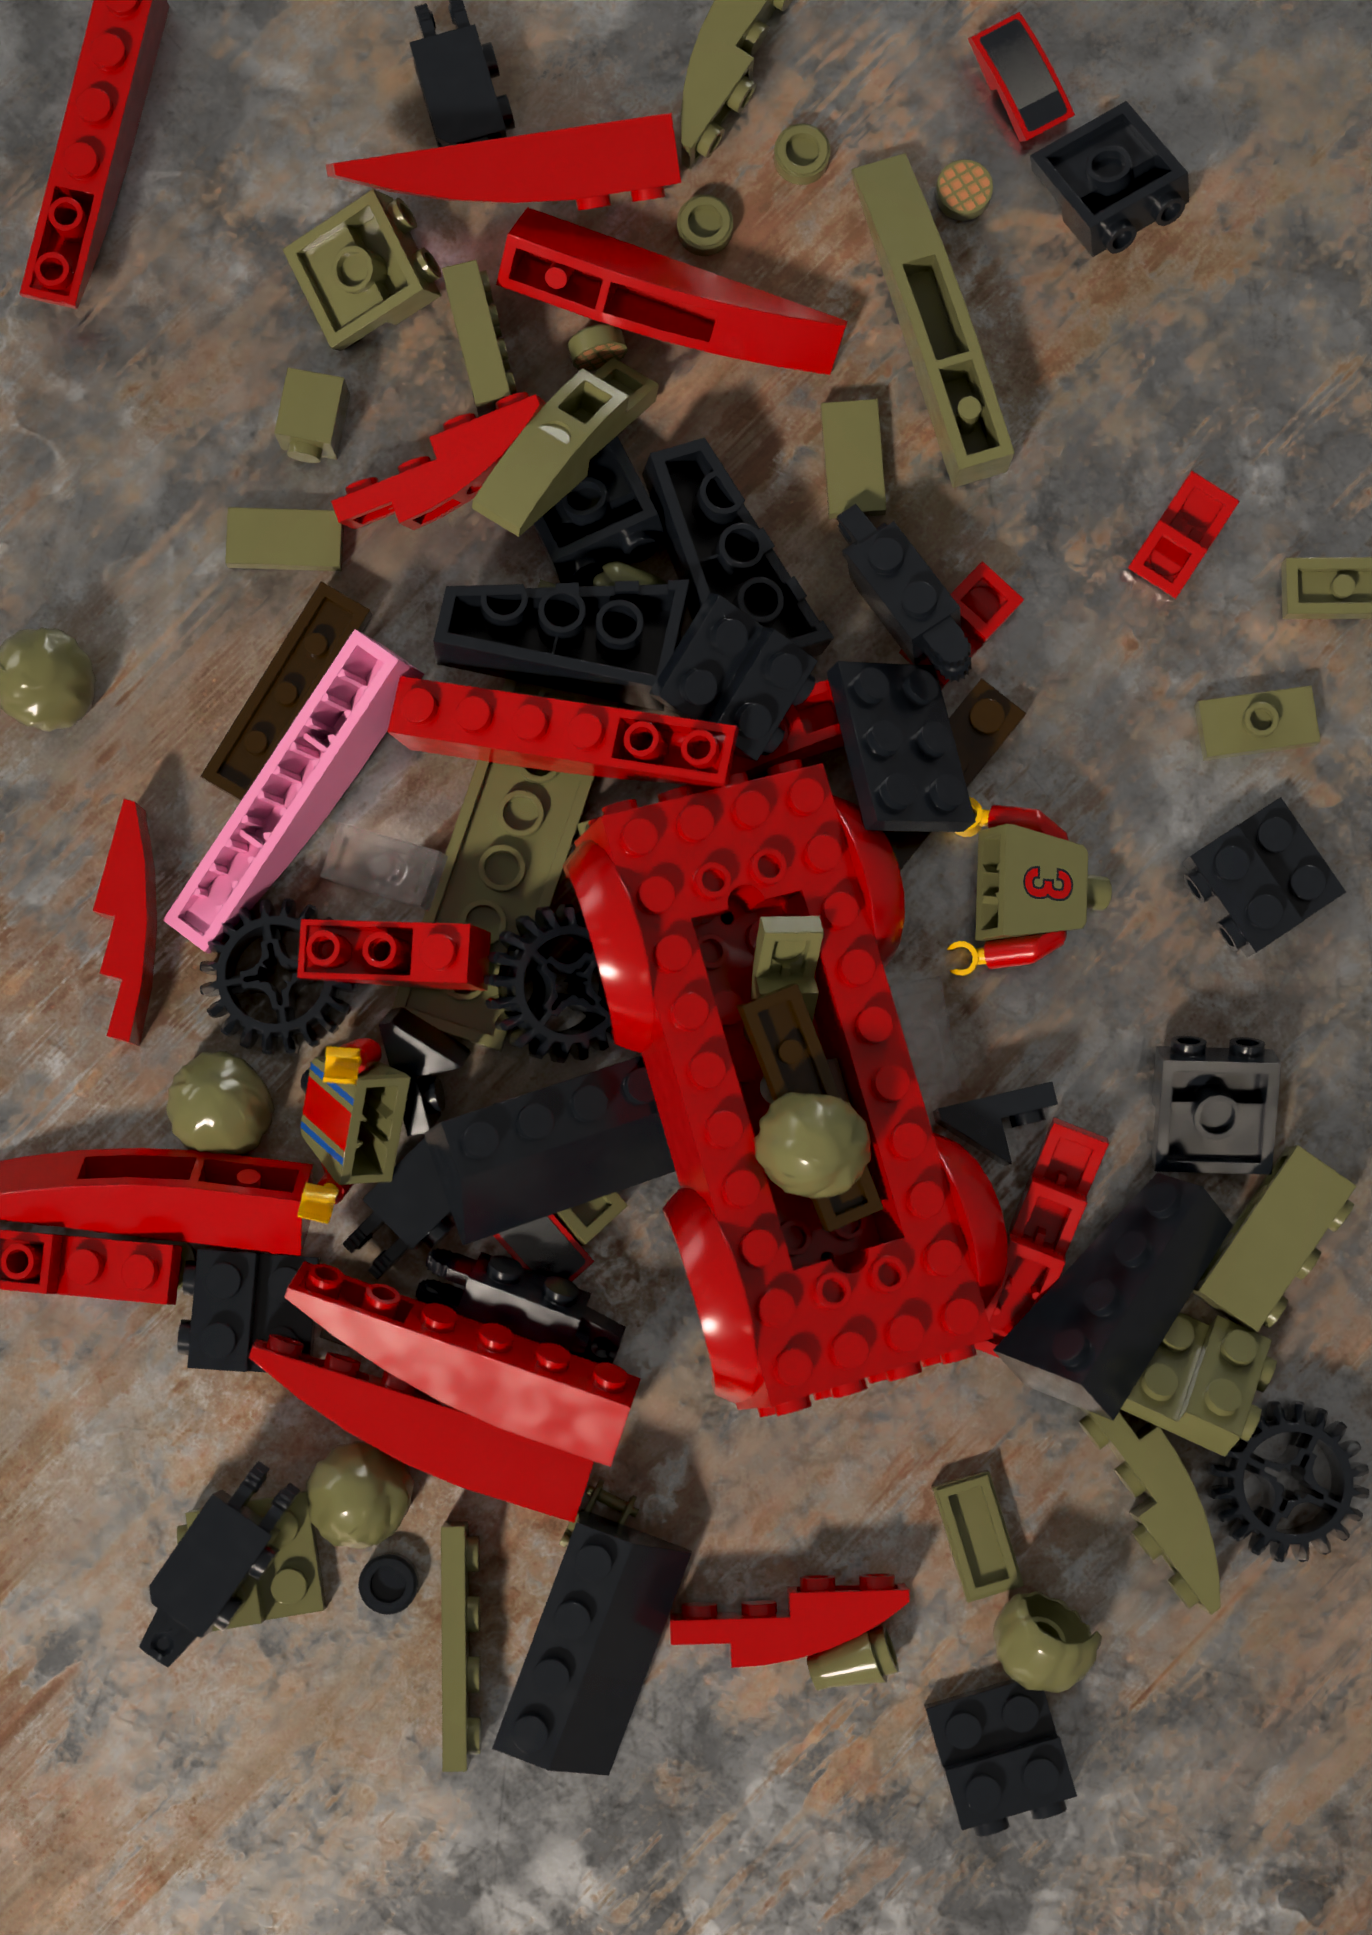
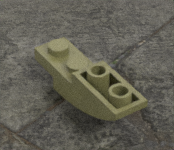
[681,0,793,170]
[472,357,659,537]
[1078,1408,1221,1615]

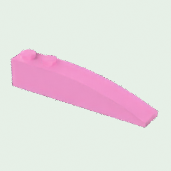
[163,629,424,953]

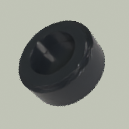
[358,1552,419,1615]

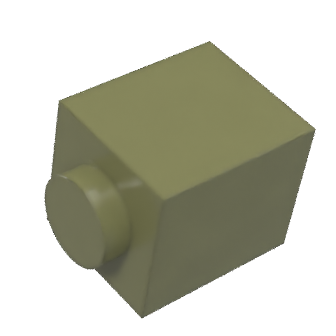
[274,367,350,463]

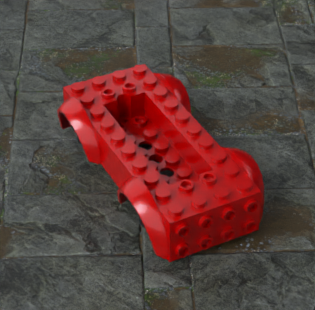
[563,759,1007,1418]

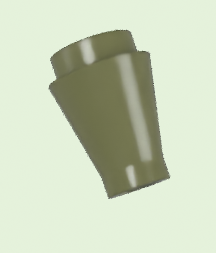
[807,1625,899,1691]

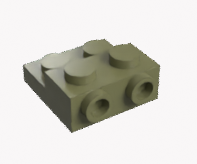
[282,189,442,351]
[1121,1312,1277,1457]
[177,1491,327,1632]

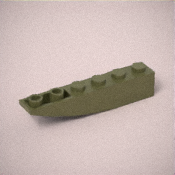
[851,153,1015,488]

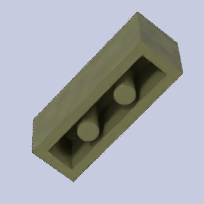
[1192,1145,1357,1332]

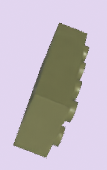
[442,259,517,417]

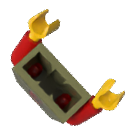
[947,797,1112,976]
[297,1038,410,1224]

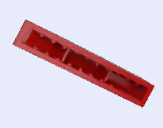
[326,113,681,210]

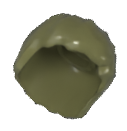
[0,627,96,732]
[166,1051,275,1156]
[754,1092,871,1199]
[306,1441,414,1549]
[993,1591,1102,1693]

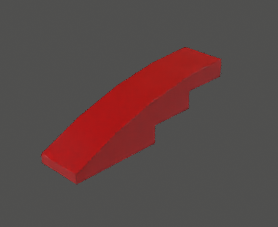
[93,799,157,1046]
[974,1117,1109,1358]

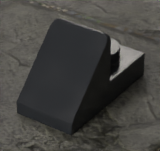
[379,1007,471,1136]
[933,1081,1058,1166]

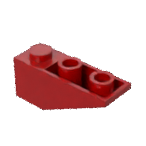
[297,919,491,991]

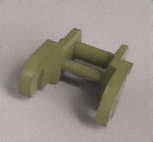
[559,1479,639,1548]

